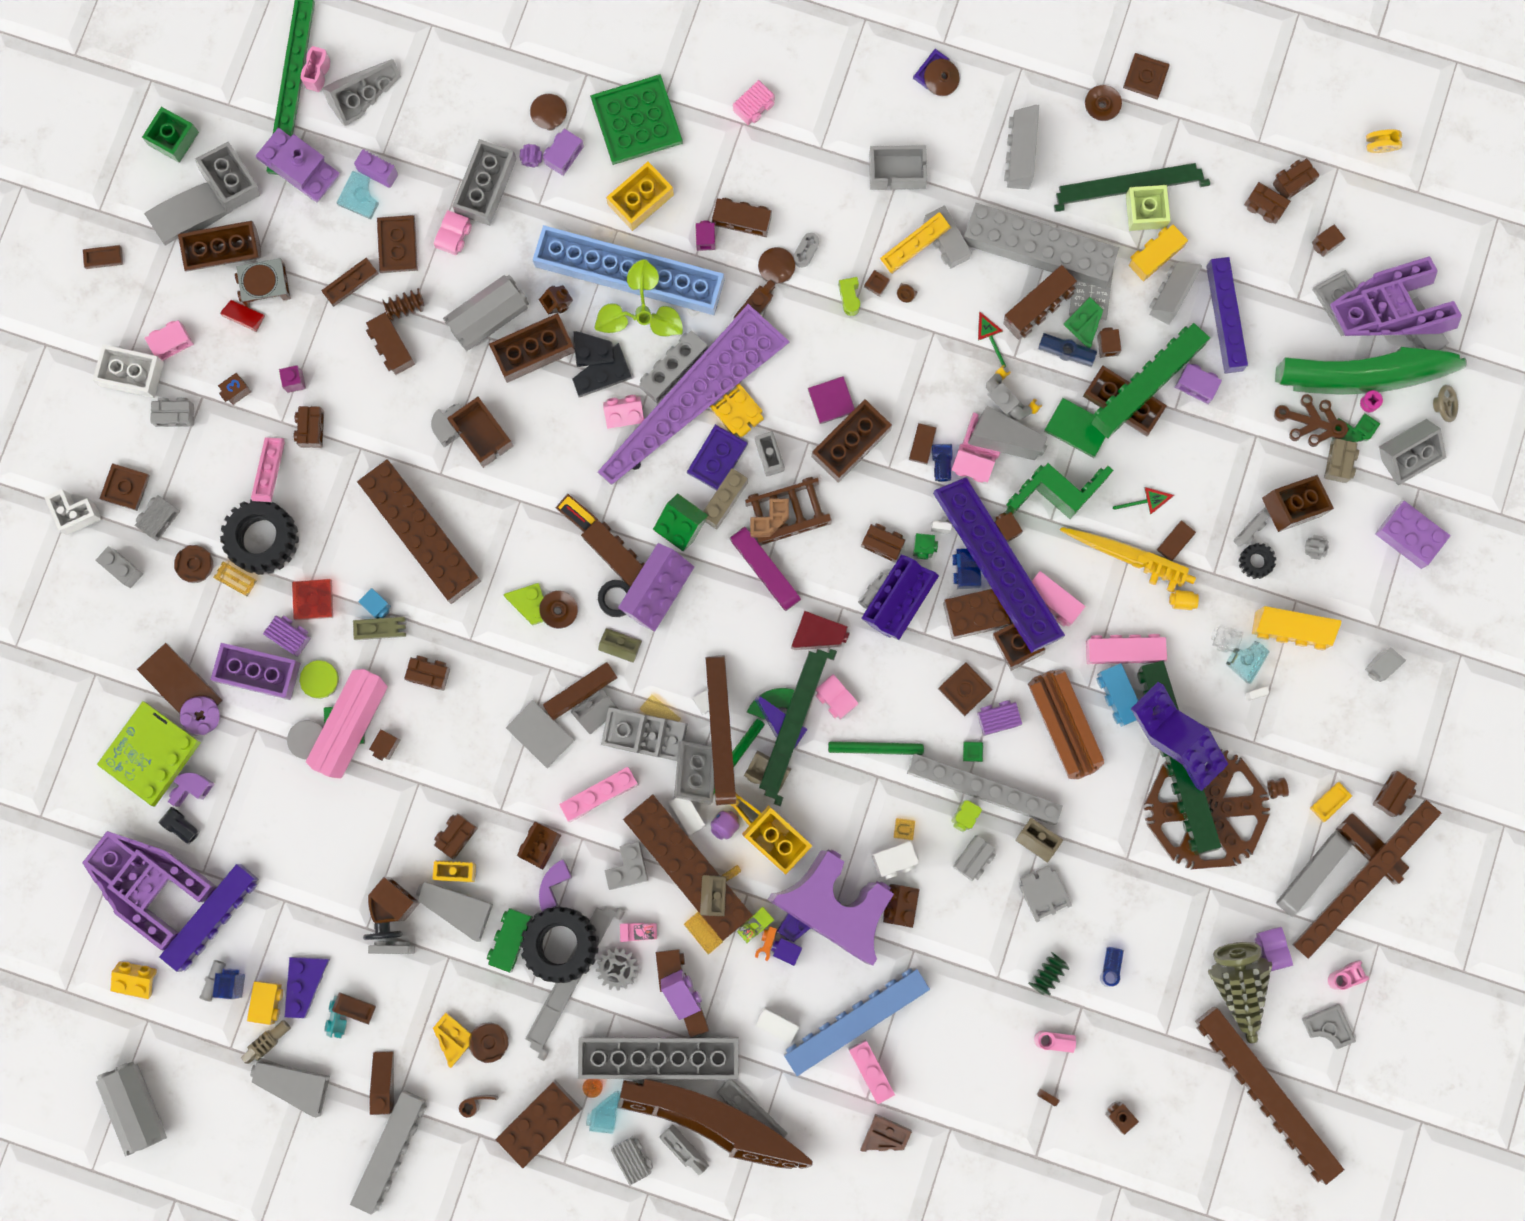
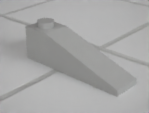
[322,59,401,126]

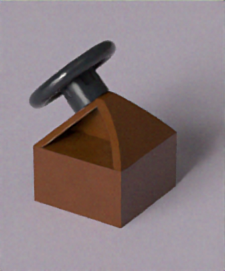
[363,877,420,940]

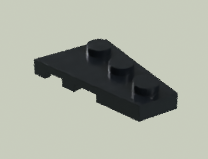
[572,343,632,398]

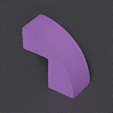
[539,860,572,912]

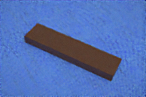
[543,662,618,721]

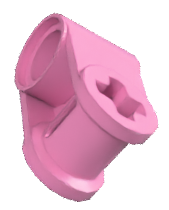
[1328,960,1369,990]

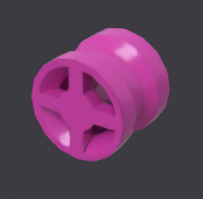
[1360,391,1383,413]

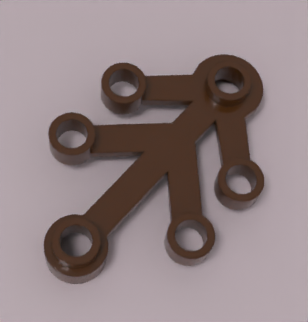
[1274,394,1348,447]

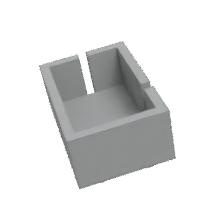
[869,145,927,190]

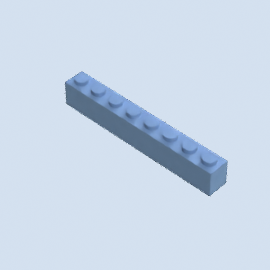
[784,968,930,1076]

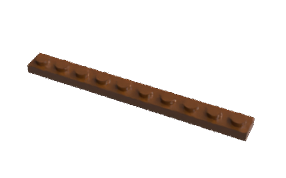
[1292,799,1442,959]

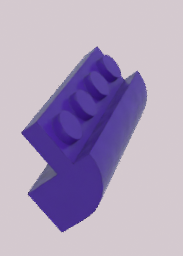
[861,554,939,640]

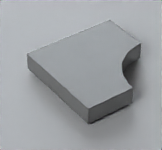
[1302,1004,1356,1049]

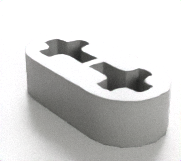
[794,233,819,268]

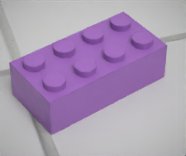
[618,543,695,632]
[210,643,301,700]

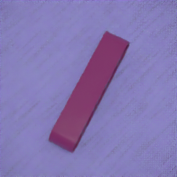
[729,527,801,611]

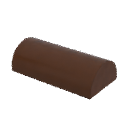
[178,221,261,272]
[1082,365,1167,437]

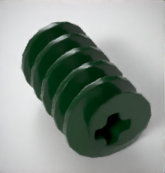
[1028,952,1070,996]

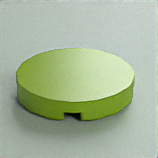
[299,660,339,699]

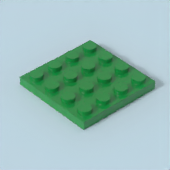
[590,74,683,165]

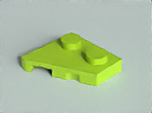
[503,583,544,626]

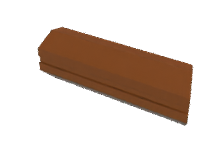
[1028,669,1104,779]

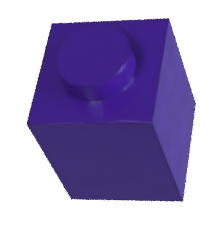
[771,938,802,966]

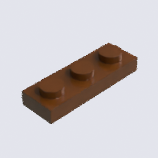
[321,258,379,307]

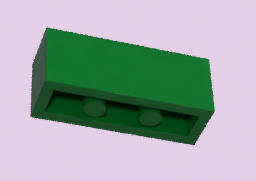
[487,908,533,973]

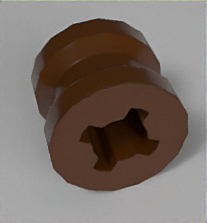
[1267,777,1289,799]

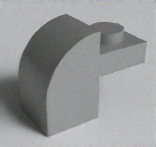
[431,404,462,447]

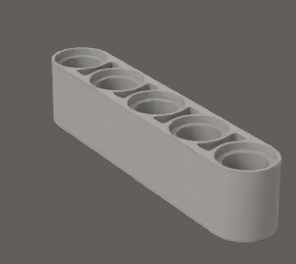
[1276,831,1352,917]

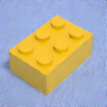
[606,161,674,231]

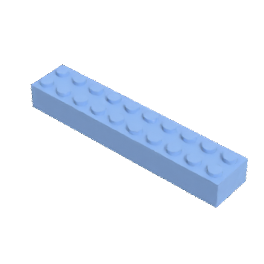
[533,225,725,315]

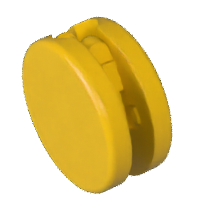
[1366,129,1402,153]

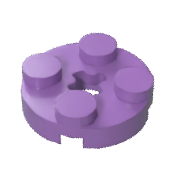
[180,696,220,735]

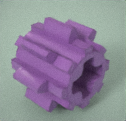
[519,144,542,168]

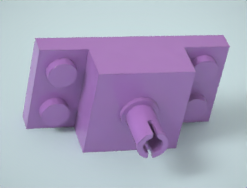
[256,128,340,203]

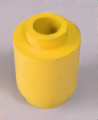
[1169,590,1199,610]

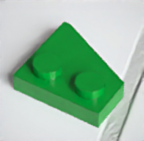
[1063,297,1103,348]

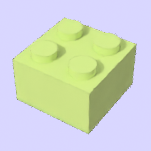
[1126,185,1170,231]

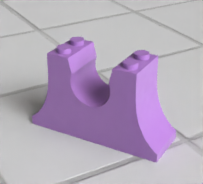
[767,849,894,966]

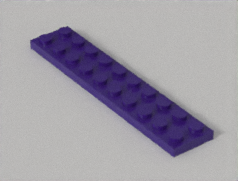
[933,477,1065,653]

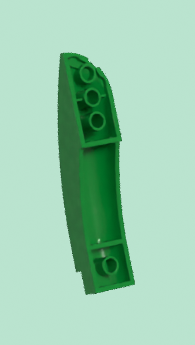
[1275,347,1467,395]

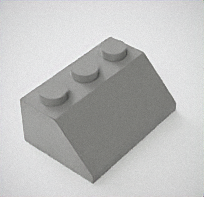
[1149,261,1202,325]
[1379,419,1446,485]

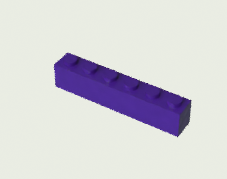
[1206,257,1248,374]
[159,864,259,972]

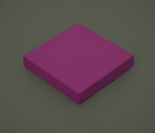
[808,376,855,424]

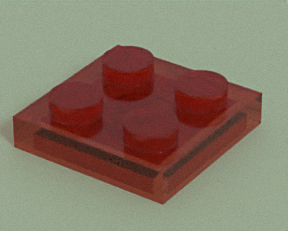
[292,579,333,621]

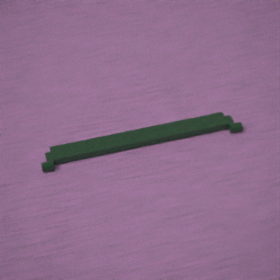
[1054,163,1210,212]
[759,649,837,807]

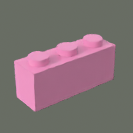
[1032,571,1086,627]
[849,1039,895,1104]

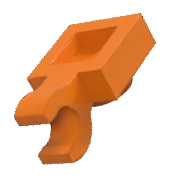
[755,926,777,961]

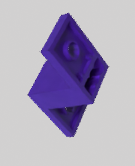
[1131,682,1228,791]

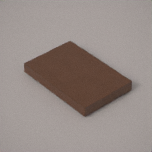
[377,215,418,273]

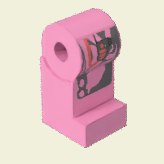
[620,923,657,942]

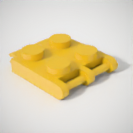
[710,383,764,438]

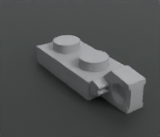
[1234,506,1271,546]
[659,1125,709,1175]

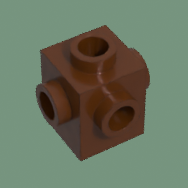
[538,285,573,315]

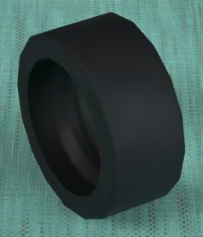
[597,580,630,617]

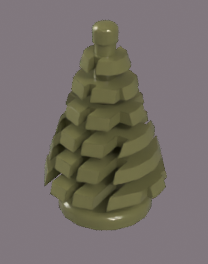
[1208,942,1272,1043]

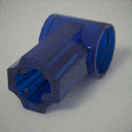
[932,444,953,482]
[1100,947,1124,987]

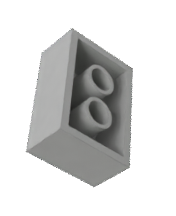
[195,141,260,213]

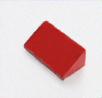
[220,300,265,332]

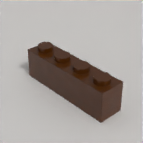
[581,520,645,587]

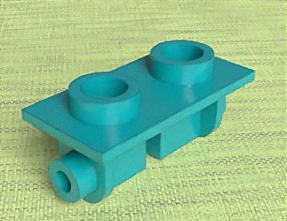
[324,996,347,1038]

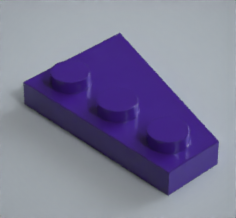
[284,957,330,1018]

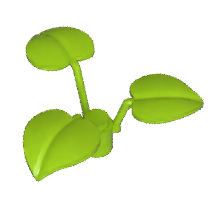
[594,259,683,336]

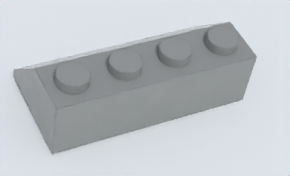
[1004,105,1039,190]

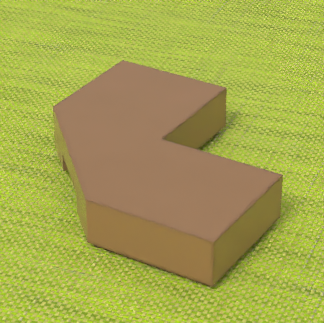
[750,498,789,537]

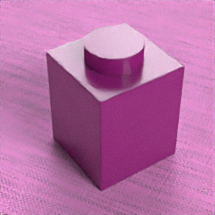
[696,221,715,251]
[279,365,306,393]

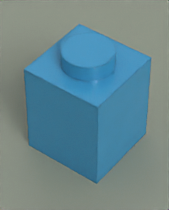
[358,588,391,619]

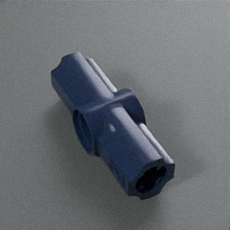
[1038,333,1097,367]

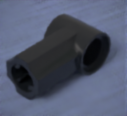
[158,807,200,845]

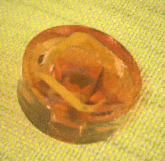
[582,1079,603,1098]

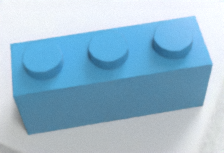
[1096,663,1138,727]

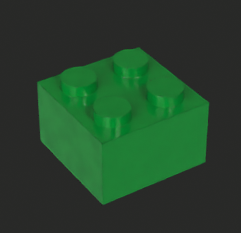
[142,106,199,163]
[653,493,709,552]

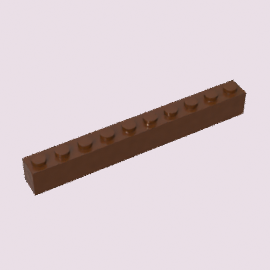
[1195,1007,1345,1185]

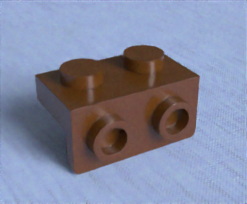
[517,821,561,870]
[883,884,920,928]

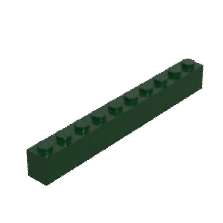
[1137,660,1222,856]

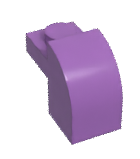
[168,773,214,807]

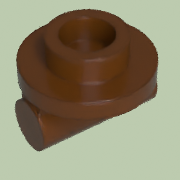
[897,283,918,303]

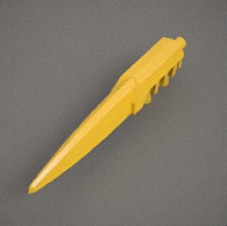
[1060,527,1196,592]

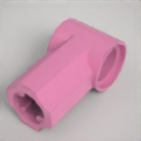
[1034,1031,1076,1053]

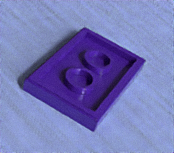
[687,424,748,491]

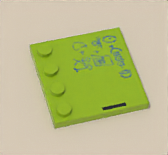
[97,701,201,807]

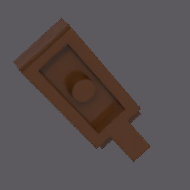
[734,280,776,319]

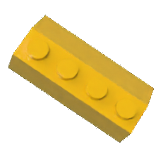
[1252,606,1342,650]

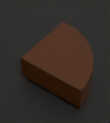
[1037,1089,1060,1106]

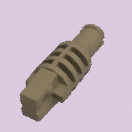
[241,1020,291,1064]

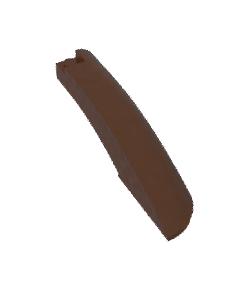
[617,1079,813,1169]

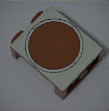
[235,258,291,307]

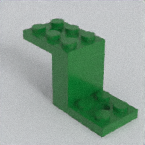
[1005,463,1114,519]

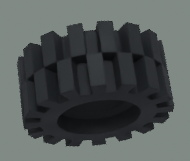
[1238,543,1276,579]

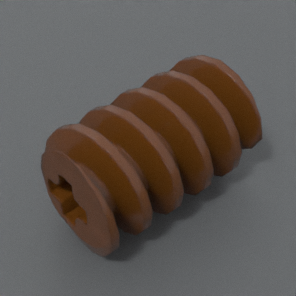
[383,288,424,321]

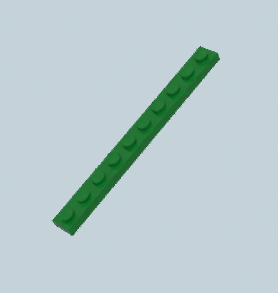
[266,0,315,175]

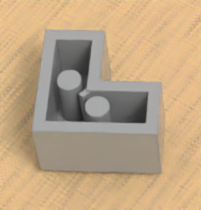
[605,842,648,890]

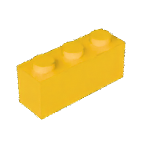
[1128,224,1188,282]

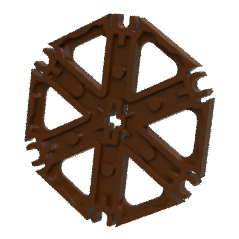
[1144,749,1270,870]

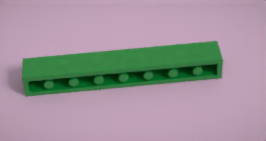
[1091,323,1210,439]

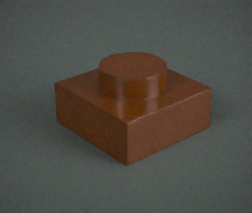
[864,270,890,297]

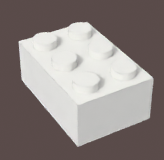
[93,344,164,398]

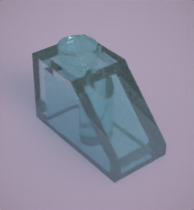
[586,1091,619,1134]

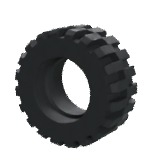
[220,499,299,575]
[520,906,599,983]

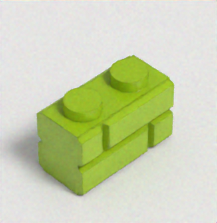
[951,800,982,832]

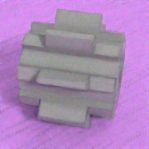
[1305,535,1329,560]

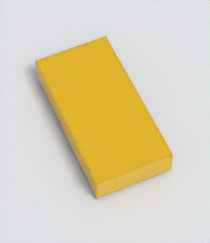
[1310,782,1352,822]

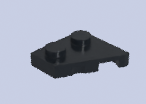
[573,331,614,367]

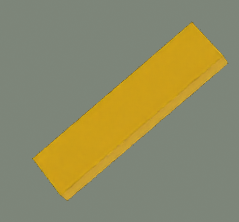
[880,212,952,274]

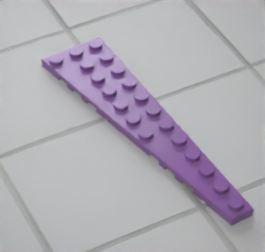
[597,304,790,485]

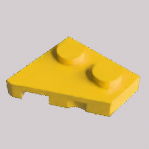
[433,1012,471,1068]

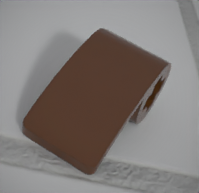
[459,1095,499,1118]

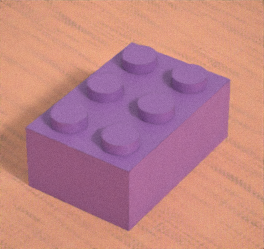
[1375,501,1451,569]

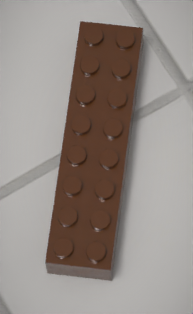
[357,459,481,604]
[623,794,753,941]

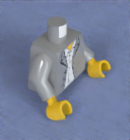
[986,365,1042,420]

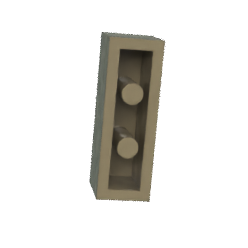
[703,468,748,529]

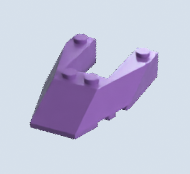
[1330,256,1462,336]
[82,831,217,950]

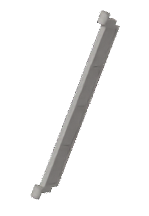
[525,907,625,1061]

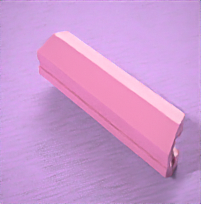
[306,669,388,779]

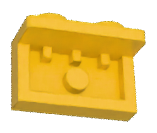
[110,961,157,999]

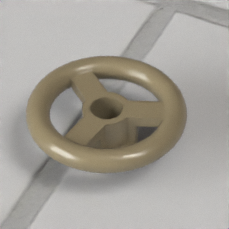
[1433,385,1458,422]

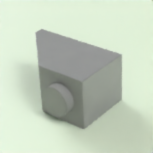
[1365,648,1406,682]

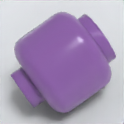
[711,811,739,840]

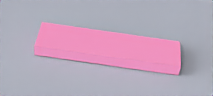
[251,438,285,502]

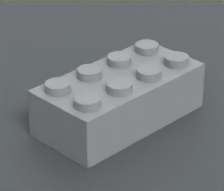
[452,139,517,226]

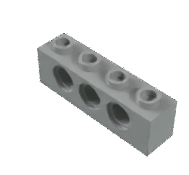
[640,330,708,403]

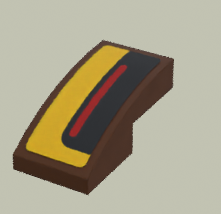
[555,493,598,533]

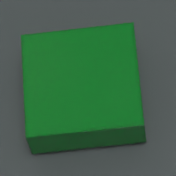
[963,742,983,762]

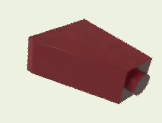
[791,611,850,650]

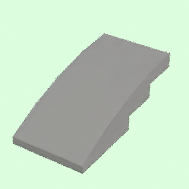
[144,182,233,246]
[601,707,688,761]

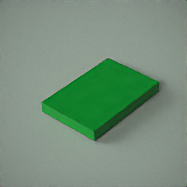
[1044,398,1106,458]

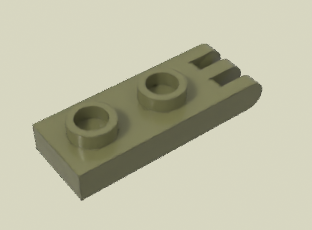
[353,617,406,640]

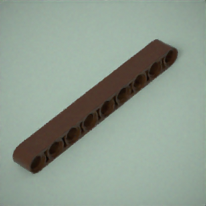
[705,655,736,806]

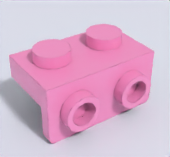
[603,395,644,429]

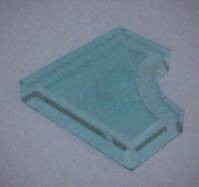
[337,171,379,220]
[1226,641,1270,684]

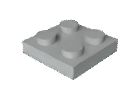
[368,941,415,954]

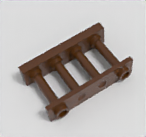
[745,477,832,546]

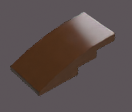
[137,643,223,720]

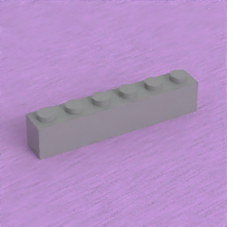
[350,1090,427,1215]

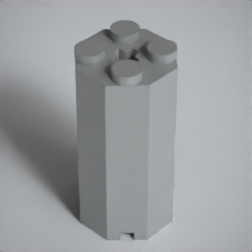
[443,275,529,352]
[96,1062,167,1157]

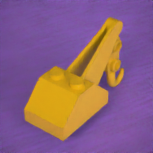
[730,793,812,875]

